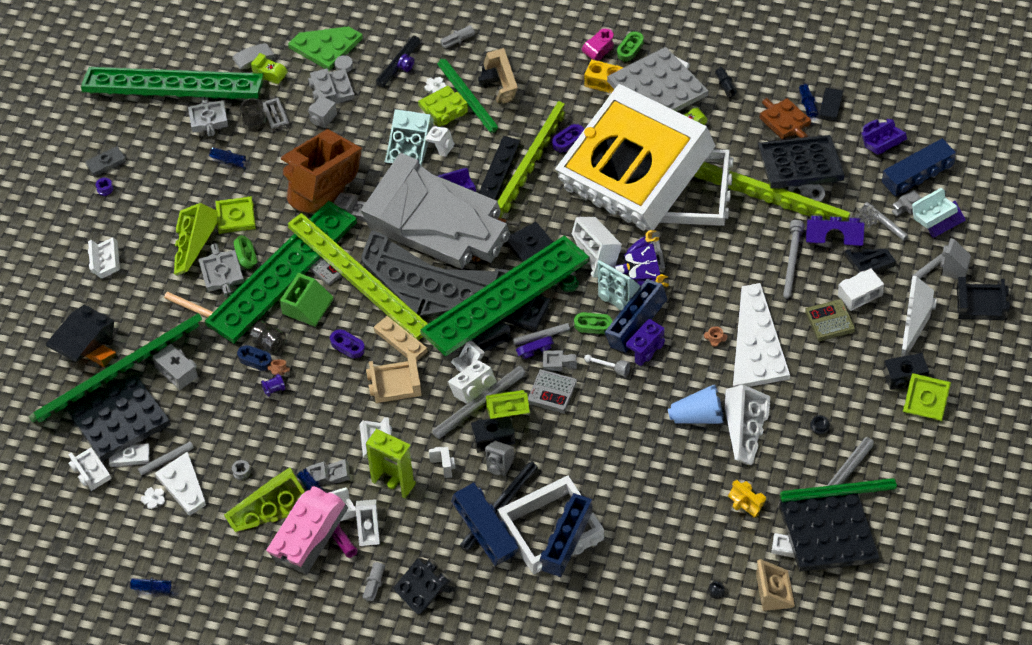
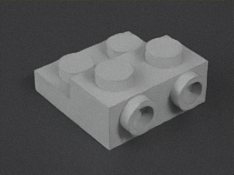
[308,69,355,104]

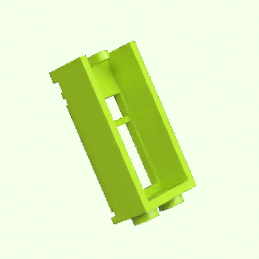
[366,429,416,499]

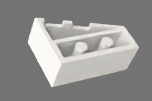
[572,217,622,278]

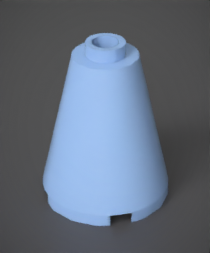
[668,385,724,424]

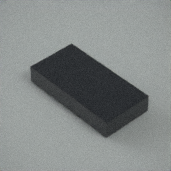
[818,88,843,122]

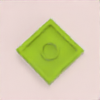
[215,196,256,234]
[903,373,951,421]

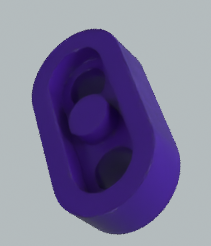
[552,124,584,152]
[330,330,365,358]
[516,336,554,359]

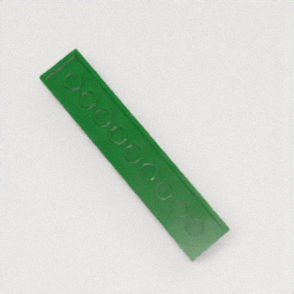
[81,67,264,100]
[205,201,357,344]
[420,235,590,357]
[29,313,203,423]

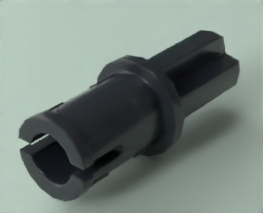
[715,67,737,97]

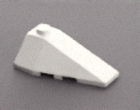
[901,276,937,357]
[725,385,770,465]

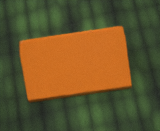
[85,345,116,368]

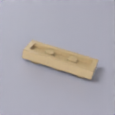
[374,316,428,361]

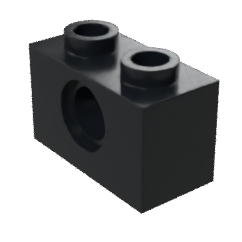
[883,353,929,390]
[471,416,516,453]

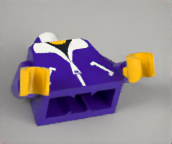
[615,230,669,287]

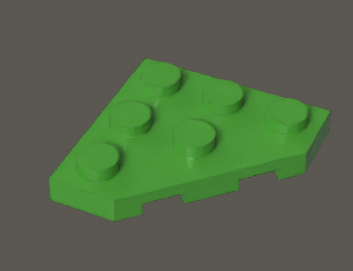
[288,26,363,71]

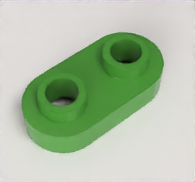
[617,32,644,61]
[233,235,257,269]
[574,312,612,334]

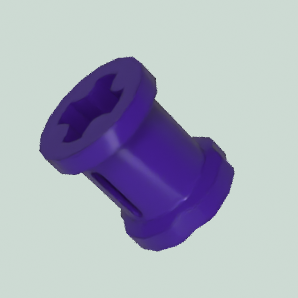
[261,374,286,397]

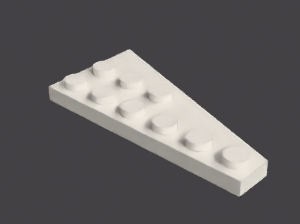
[733,283,790,387]

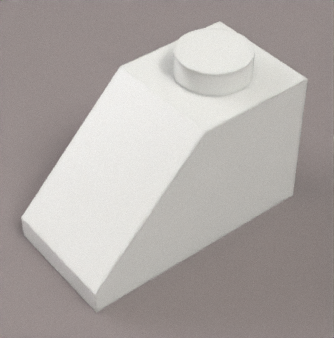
[356,499,380,546]

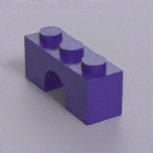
[806,215,864,245]

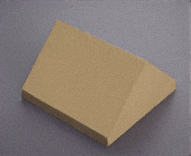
[756,559,795,611]

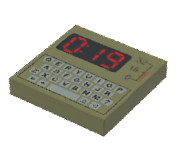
[805,299,855,342]

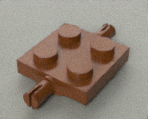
[759,98,811,140]

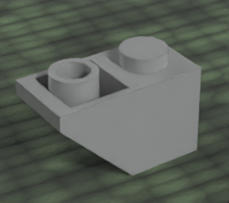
[940,238,971,280]
[485,441,514,476]

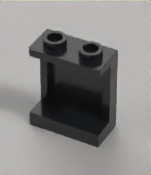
[956,277,1010,320]

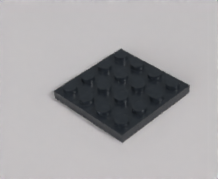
[758,135,845,189]
[67,374,171,462]
[779,493,879,572]

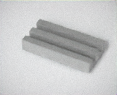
[261,97,290,132]

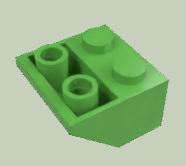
[280,273,334,327]

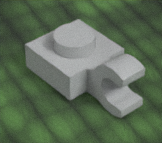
[892,190,922,217]
[543,350,577,371]

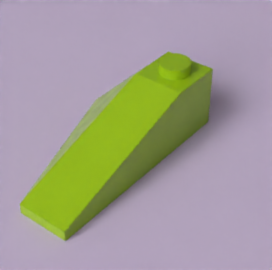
[224,467,306,532]

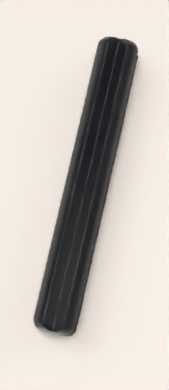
[376,35,420,87]

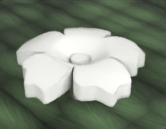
[424,77,446,93]
[141,487,165,509]

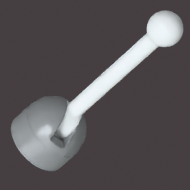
[584,355,630,377]

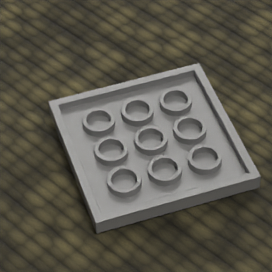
[607,47,708,112]

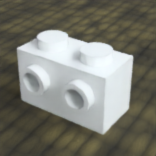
[838,269,884,311]
[448,360,497,404]

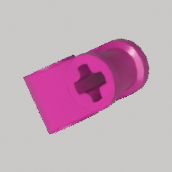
[582,28,614,61]

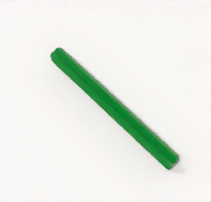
[437,59,498,133]
[780,478,897,502]

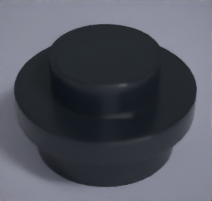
[810,415,830,434]

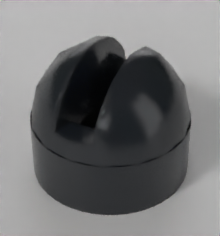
[708,581,725,599]

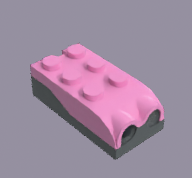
[266,486,348,575]

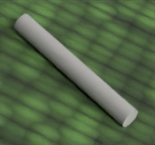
[863,202,908,241]
[912,254,945,279]
[513,323,570,346]
[138,442,194,476]

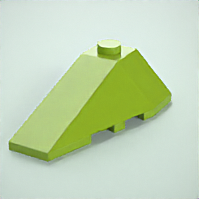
[174,203,218,275]

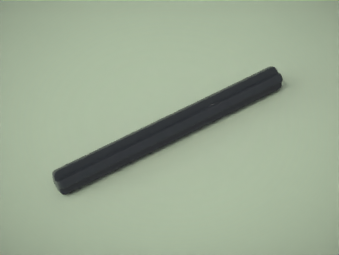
[460,461,538,552]

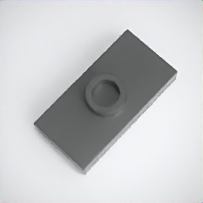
[85,146,126,177]

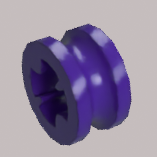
[398,54,414,72]
[96,177,113,196]

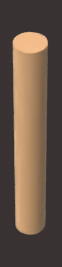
[164,292,213,318]

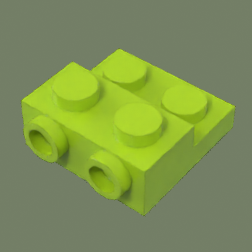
[418,85,468,127]

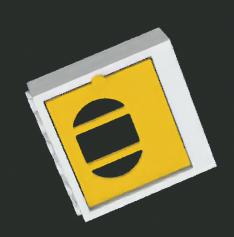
[555,84,716,231]

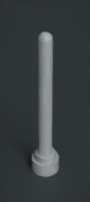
[783,220,805,299]

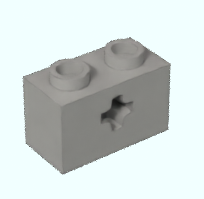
[153,344,198,390]

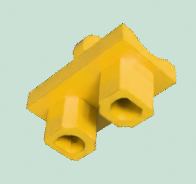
[728,480,766,518]

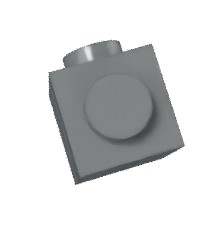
[308,96,337,128]

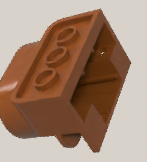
[281,129,362,213]

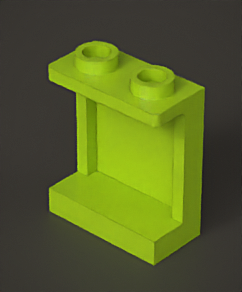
[486,390,530,419]

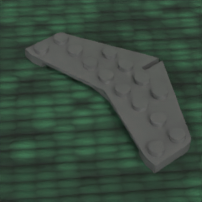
[361,230,509,318]

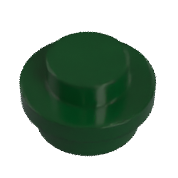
[560,275,579,292]

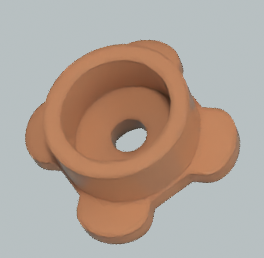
[704,326,727,347]
[268,359,290,375]

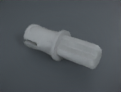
[440,25,475,48]
[363,562,385,602]

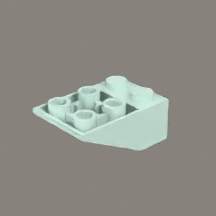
[385,109,434,166]
[598,260,641,311]

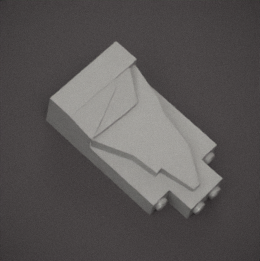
[361,153,510,270]

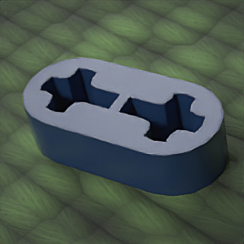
[237,345,272,371]

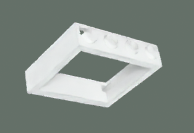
[659,149,733,226]
[497,476,604,575]

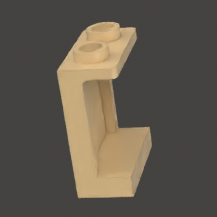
[483,48,518,104]
[366,353,422,403]

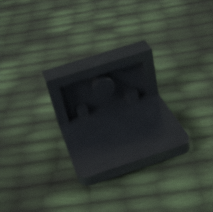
[394,558,455,614]

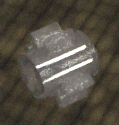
[855,204,879,228]

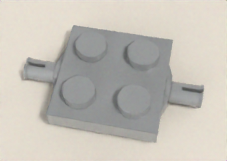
[188,97,228,136]
[199,243,244,297]

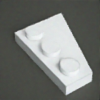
[155,452,206,516]

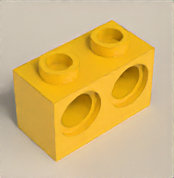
[584,60,624,93]

